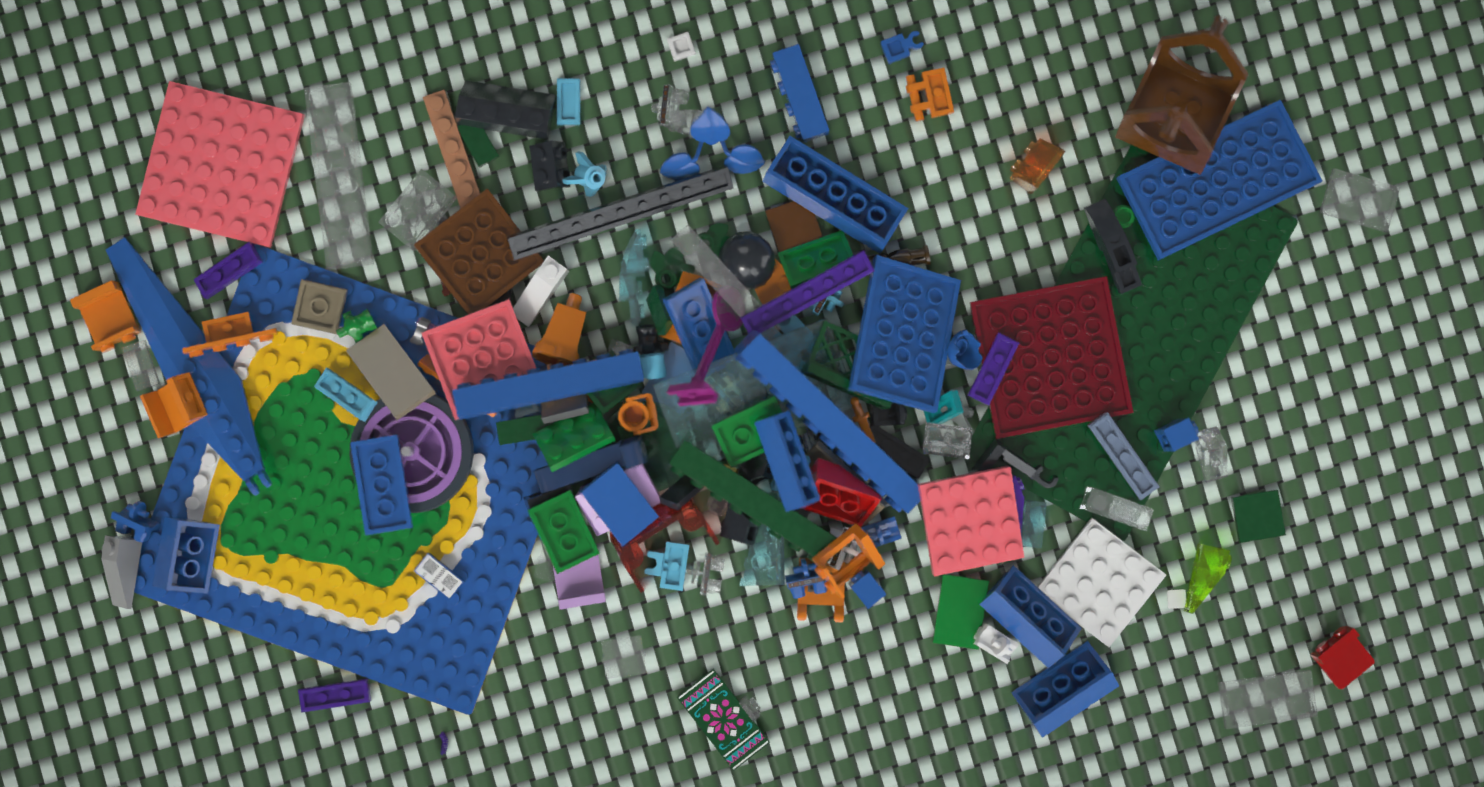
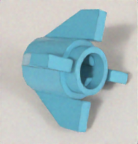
[562,151,607,197]

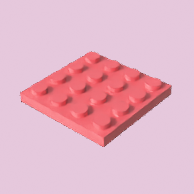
[422,300,536,420]
[918,466,1024,576]

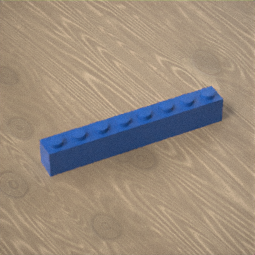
[452,349,644,420]

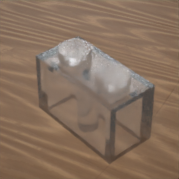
[923,422,972,459]

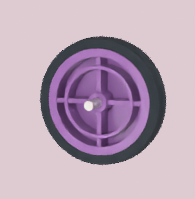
[349,394,474,513]

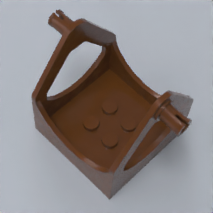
[1115,15,1248,175]

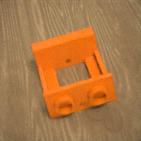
[812,524,885,599]

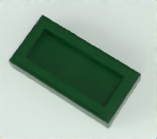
[457,125,499,168]
[646,285,673,335]

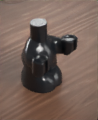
[633,324,669,355]

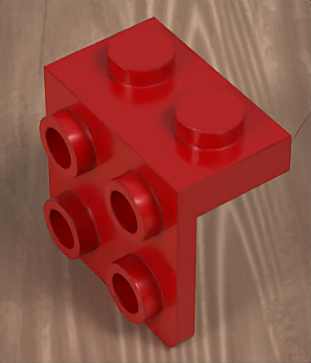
[1310,626,1374,689]

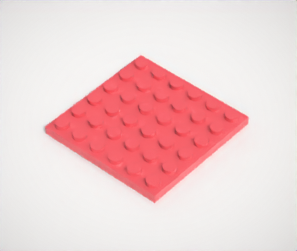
[135,81,305,248]

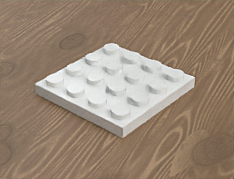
[1037,517,1166,647]

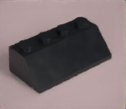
[455,80,556,140]

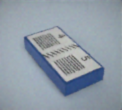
[414,553,465,600]

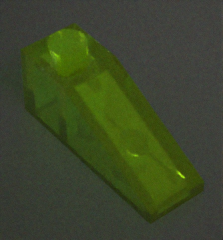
[1184,544,1232,614]

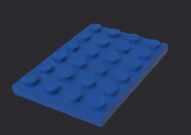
[848,255,961,413]

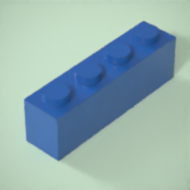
[770,44,829,143]
[754,411,820,512]

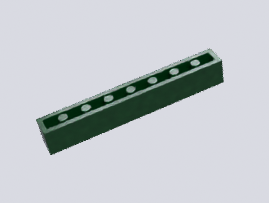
[668,439,837,565]

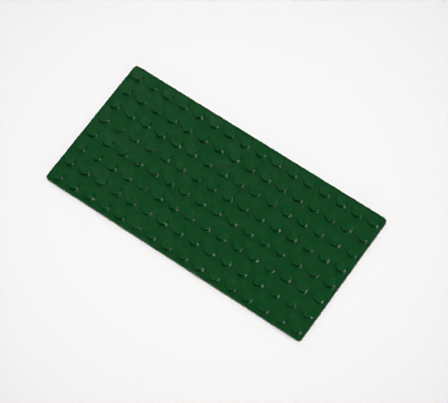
[964,145,1298,541]

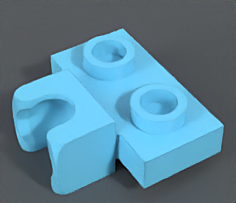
[644,541,689,591]

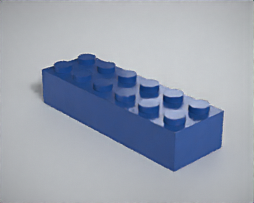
[762,136,908,254]

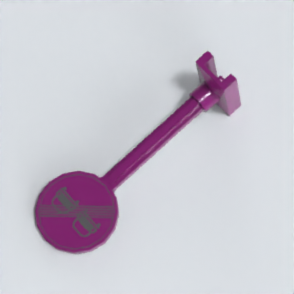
[667,285,745,406]

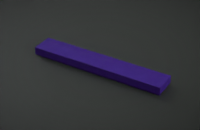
[740,250,875,334]

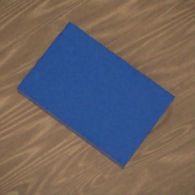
[579,462,659,546]

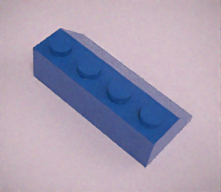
[980,565,1082,668]
[1011,641,1119,738]

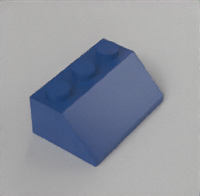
[152,517,220,593]

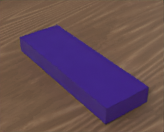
[193,242,263,300]
[967,333,1019,406]
[298,678,371,713]

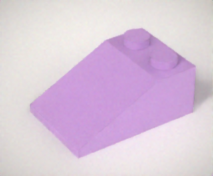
[575,464,660,536]

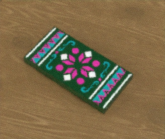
[677,668,770,771]

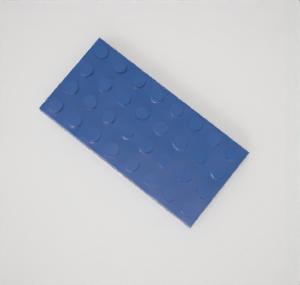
[1116,100,1323,260]

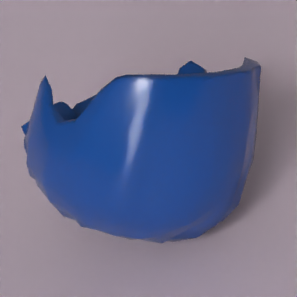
[947,330,982,370]

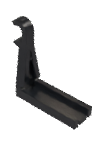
[968,439,1058,488]

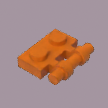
[905,67,954,122]

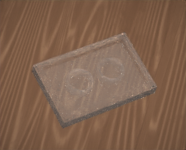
[1319,168,1400,232]

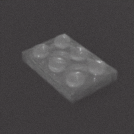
[378,169,458,251]

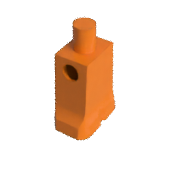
[532,293,586,367]

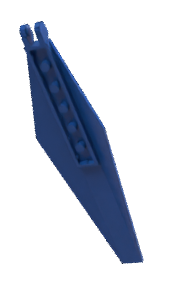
[106,237,272,496]

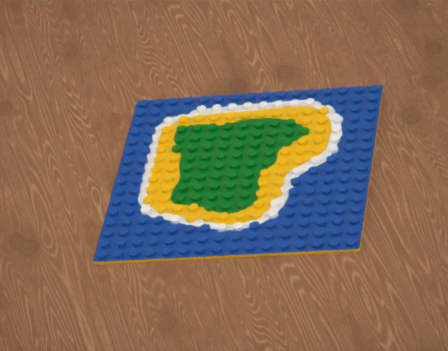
[134,244,548,715]

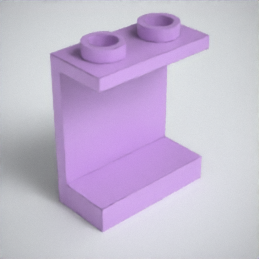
[553,555,606,610]

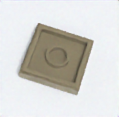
[291,279,348,335]

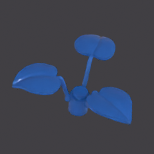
[660,106,765,181]

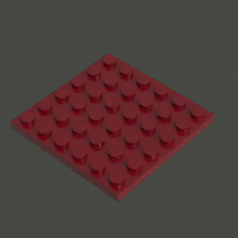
[969,276,1134,439]

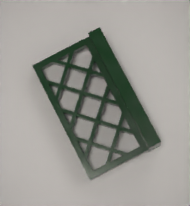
[801,320,892,410]

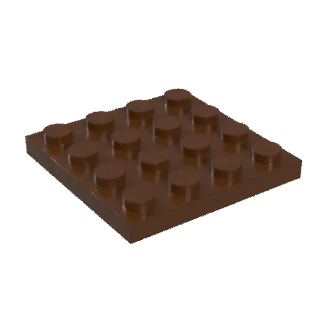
[413,189,544,315]

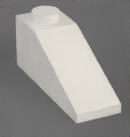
[513,256,569,327]

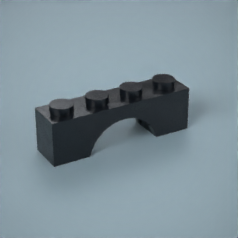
[720,452,774,546]

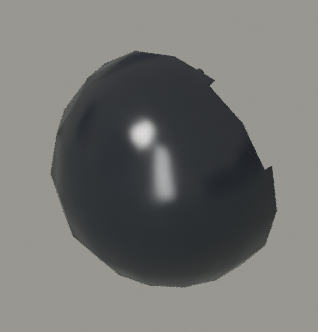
[719,231,776,290]

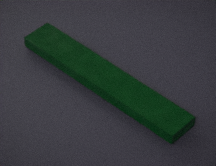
[496,400,634,445]

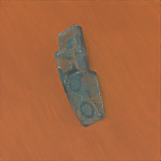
[619,229,650,324]

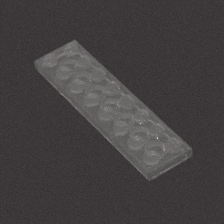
[304,82,374,270]

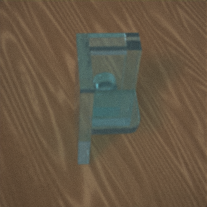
[1021,500,1047,548]

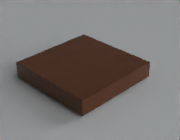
[765,201,822,252]

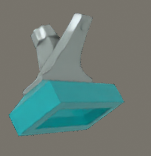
[924,390,974,435]

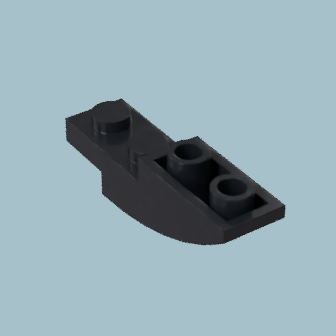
[1084,199,1142,294]

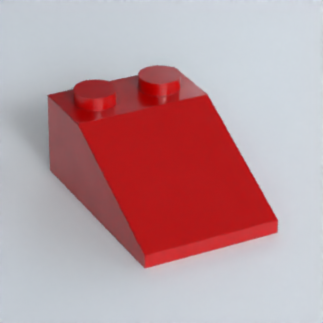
[802,458,882,527]

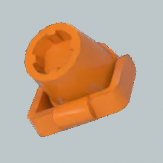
[618,393,658,435]

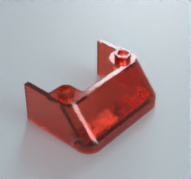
[610,498,721,593]

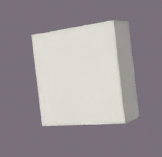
[667,32,696,62]

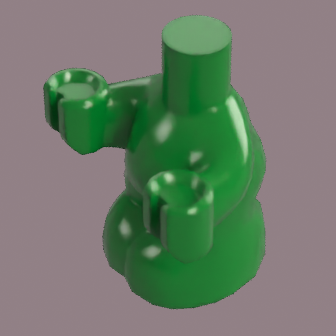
[336,308,377,343]

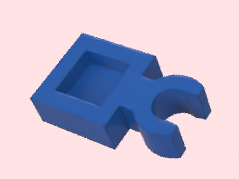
[880,31,924,65]

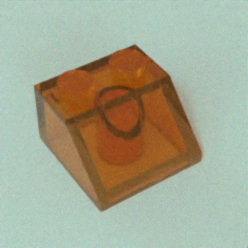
[1009,138,1066,194]

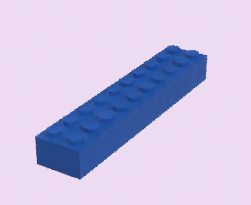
[733,330,920,514]

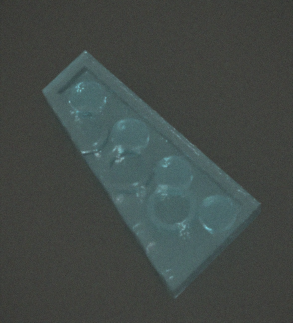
[740,492,785,586]

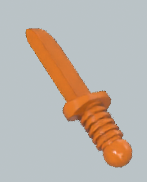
[850,397,876,443]

